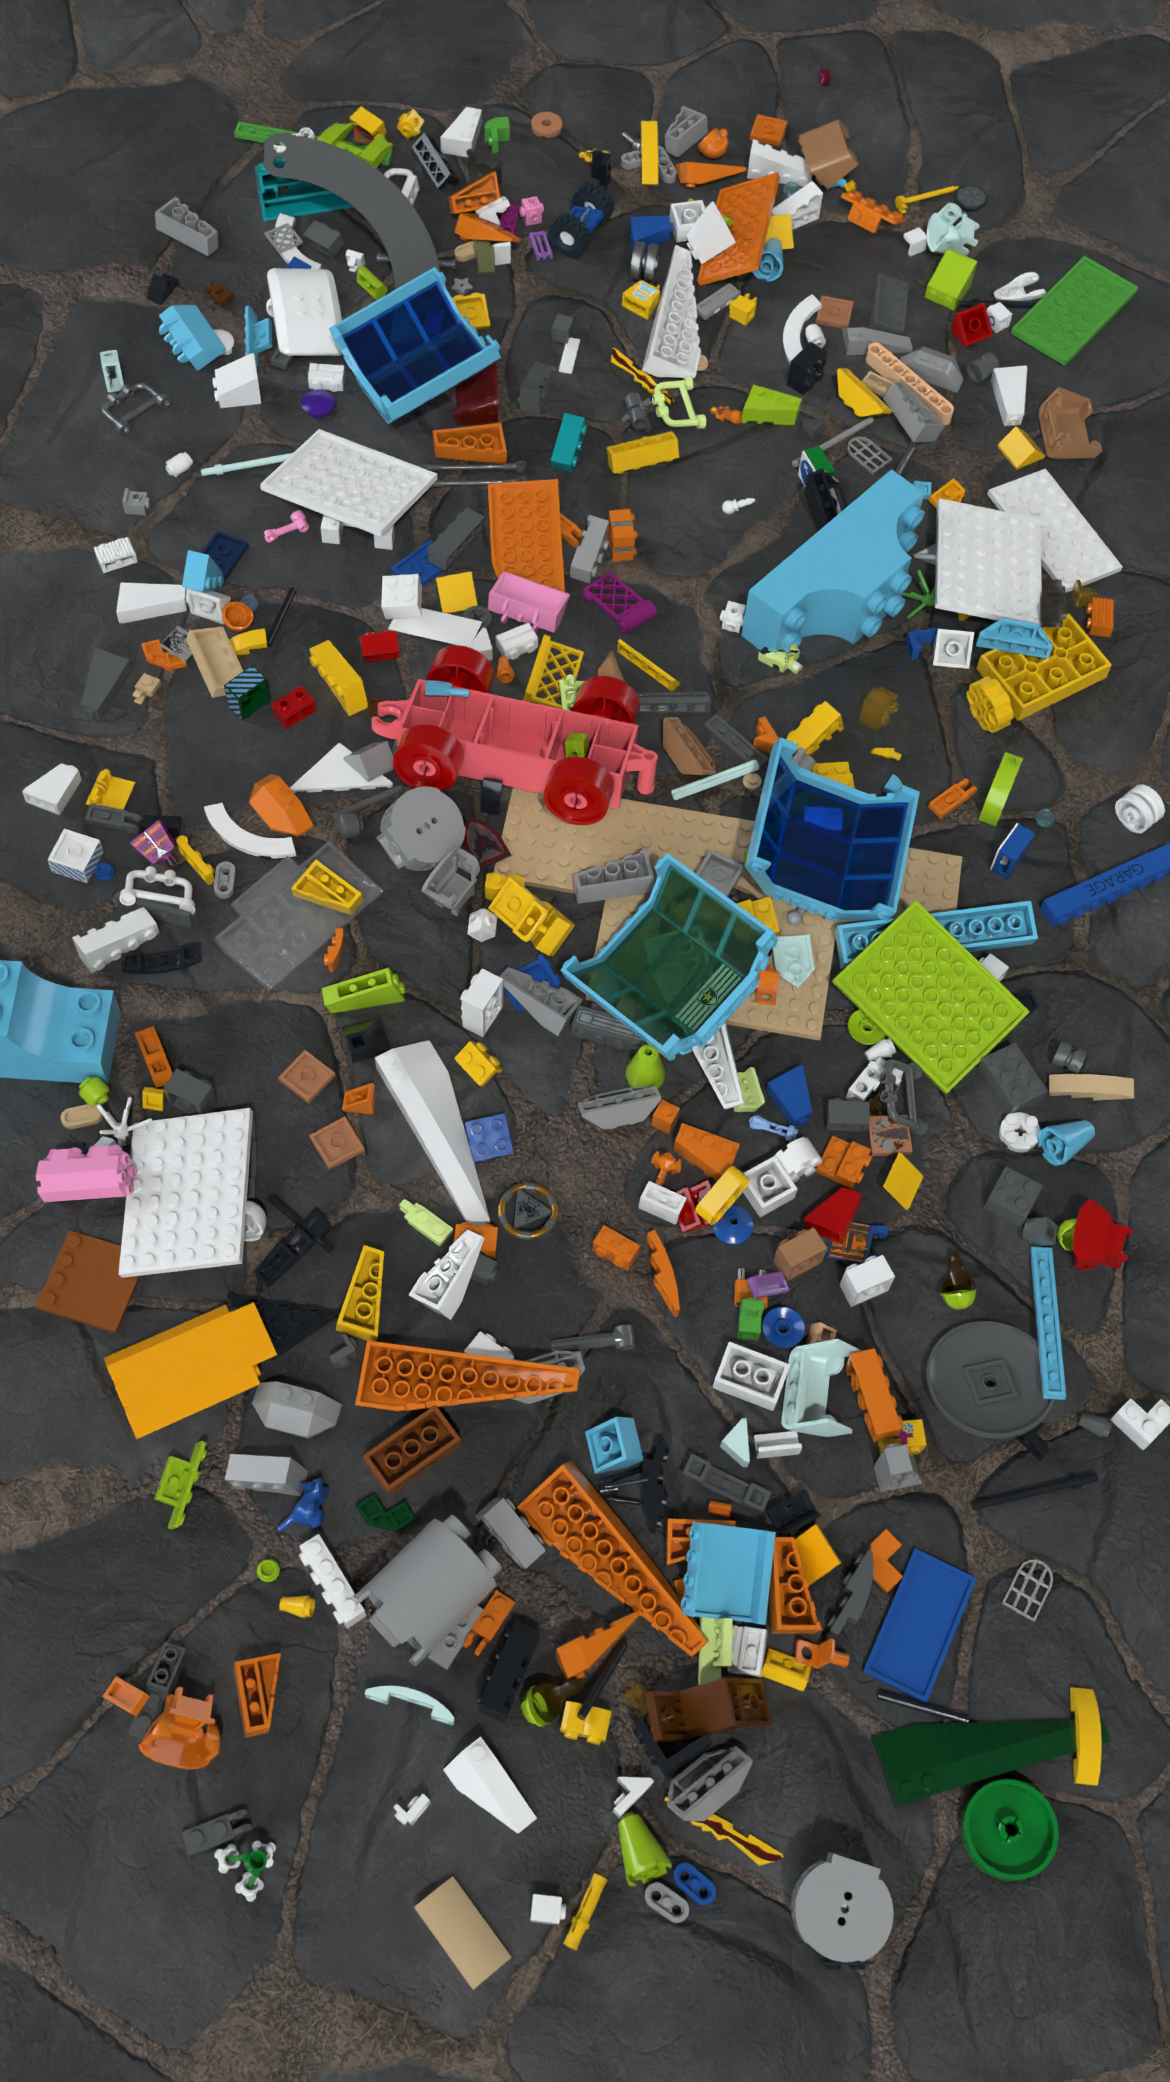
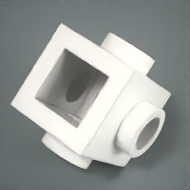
[720,601,746,633]
[467,908,497,942]

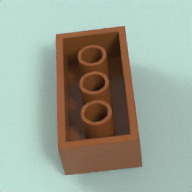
[363,1405,461,1498]

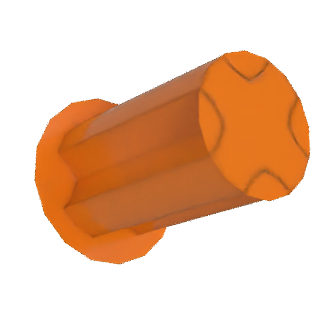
[708,1501,732,1520]

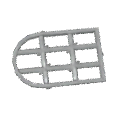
[847,437,892,475]
[1001,1559,1053,1622]

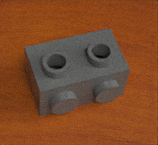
[303,220,344,259]
[826,1098,870,1132]

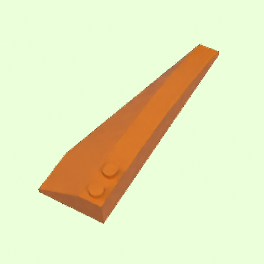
[355,1340,581,1412]
[517,1461,709,1657]

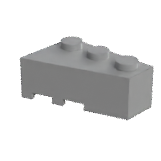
[570,515,610,583]

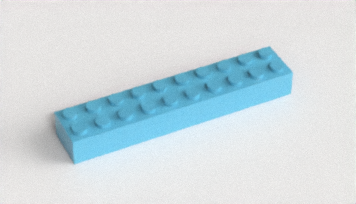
[835,901,1038,969]

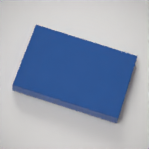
[391,539,455,588]

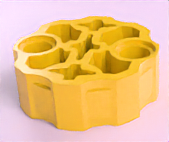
[967,676,1014,733]

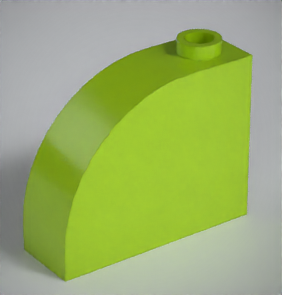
[978,752,1023,826]

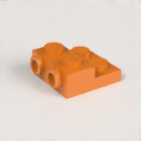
[815,1136,873,1189]

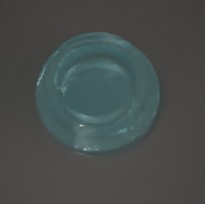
[783,182,799,197]
[1035,809,1054,827]

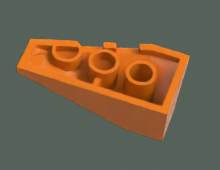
[555,1611,639,1680]

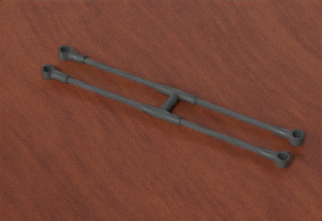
[416,460,527,487]

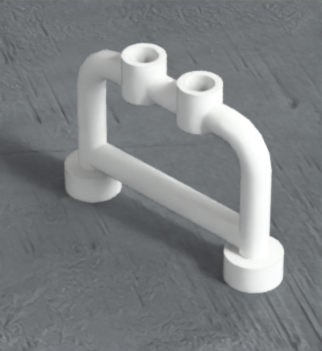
[120,866,195,915]

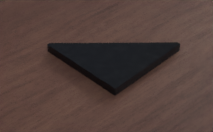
[227,1293,341,1361]

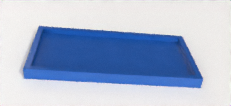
[862,1548,977,1703]

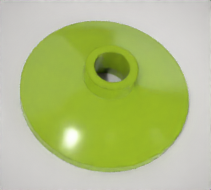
[848,1010,886,1045]

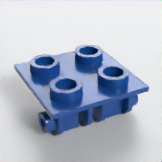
[465,1113,513,1162]

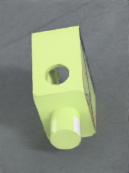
[758,644,803,674]

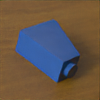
[630,216,673,252]
[766,1064,812,1128]

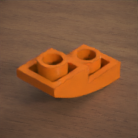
[324,928,345,973]

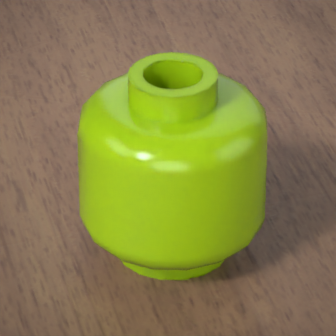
[79,1076,110,1106]

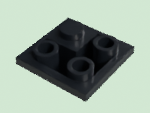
[342,1017,391,1063]

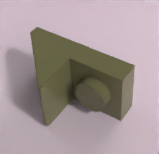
[473,241,495,275]

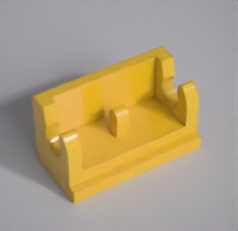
[349,107,387,139]

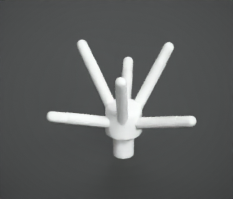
[97,1097,152,1146]

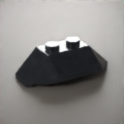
[804,468,848,531]

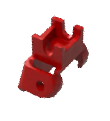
[1072,1200,1133,1270]

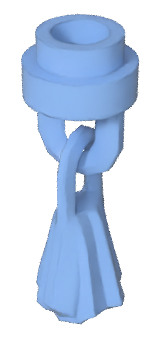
[749,1115,798,1142]

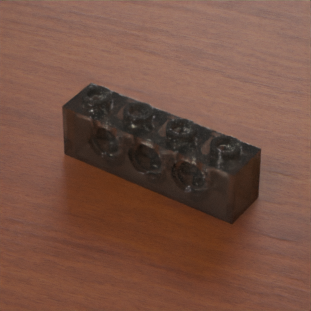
[1040,579,1066,627]

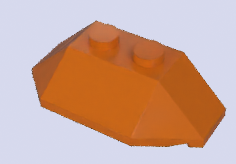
[249,774,314,837]

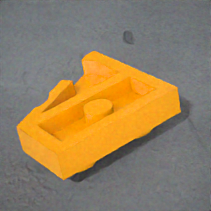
[928,478,965,508]

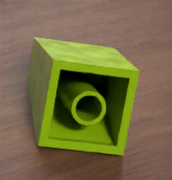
[925,248,978,311]

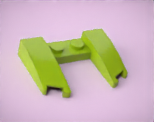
[317,123,393,168]

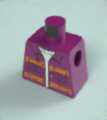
[130,820,178,868]

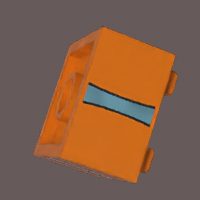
[608,509,638,562]

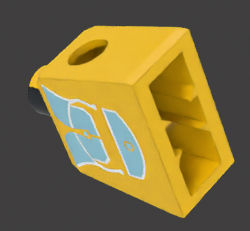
[622,280,660,320]

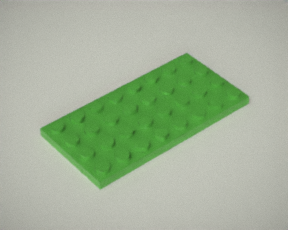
[1011,256,1139,366]

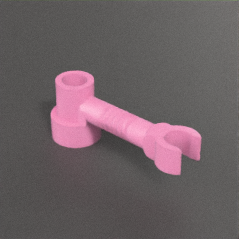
[264,510,309,543]

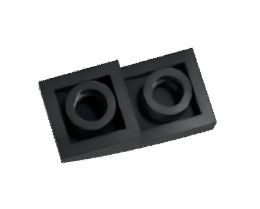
[480,777,503,816]

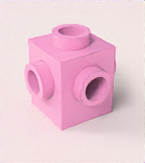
[519,196,544,226]

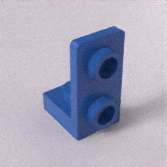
[905,627,942,661]

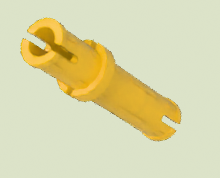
[563,1873,607,1951]

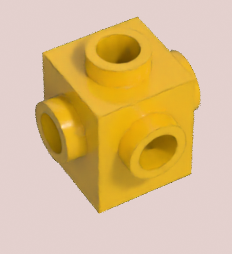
[397,109,424,139]

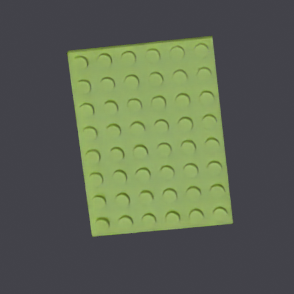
[832,900,1030,1095]

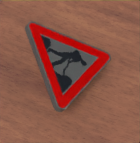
[353,126,374,145]

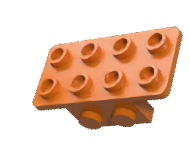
[841,190,906,233]

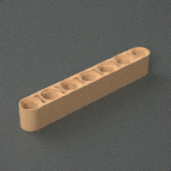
[865,342,954,426]

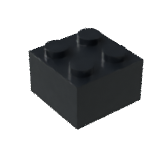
[787,342,827,395]

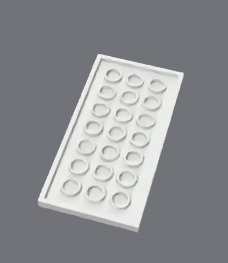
[987,469,1123,594]

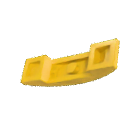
[1070,1687,1102,1786]

